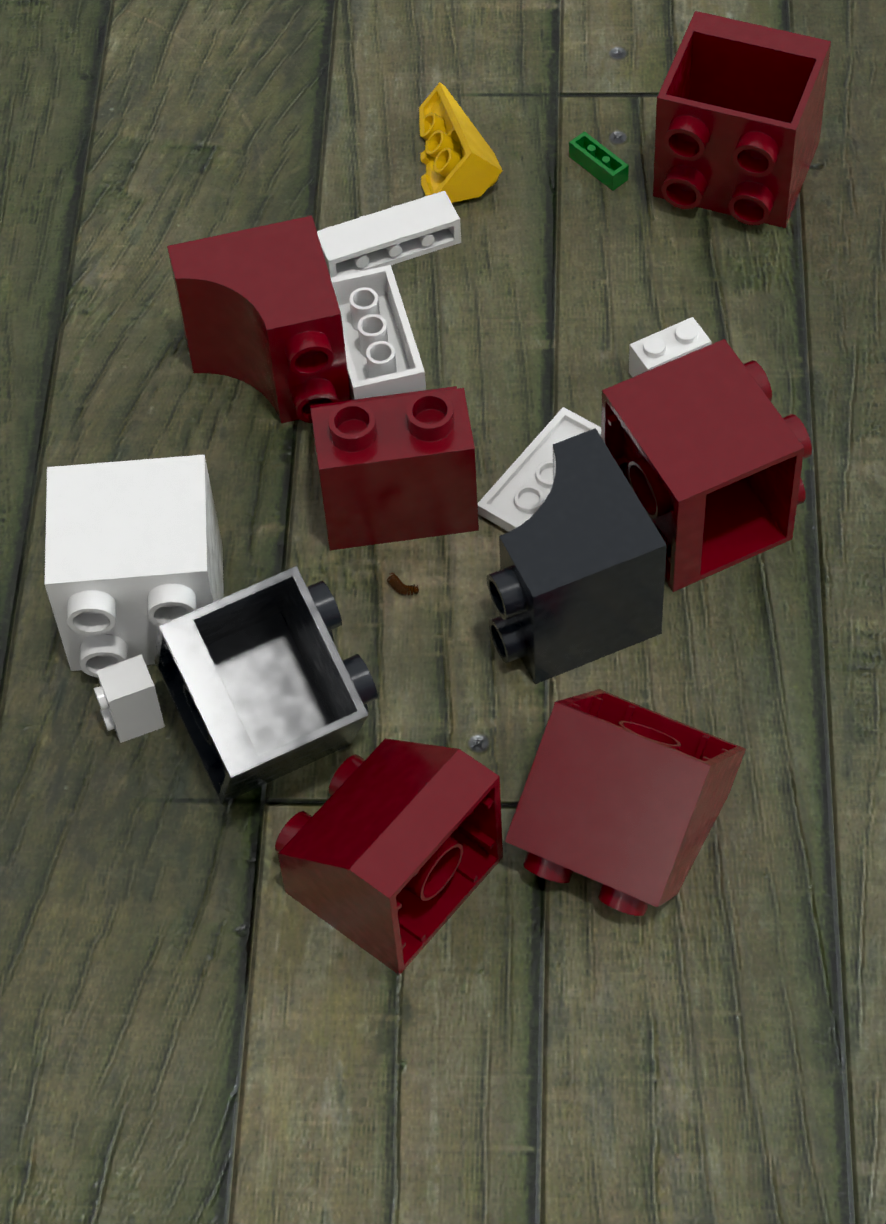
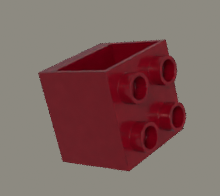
[653,11,831,228]
[601,339,812,592]

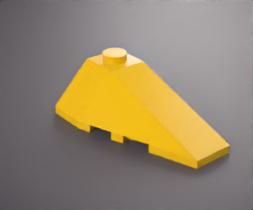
[419,82,503,203]

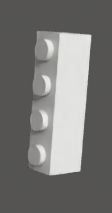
[317,191,461,278]

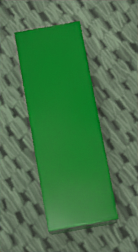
[569,131,629,191]

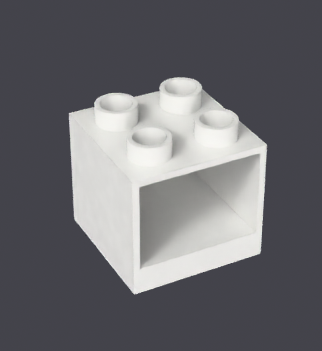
[45,455,224,677]

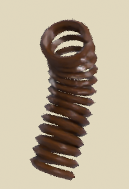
[387,573,419,596]

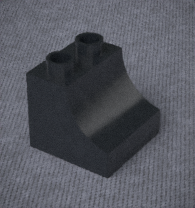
[486,428,667,684]

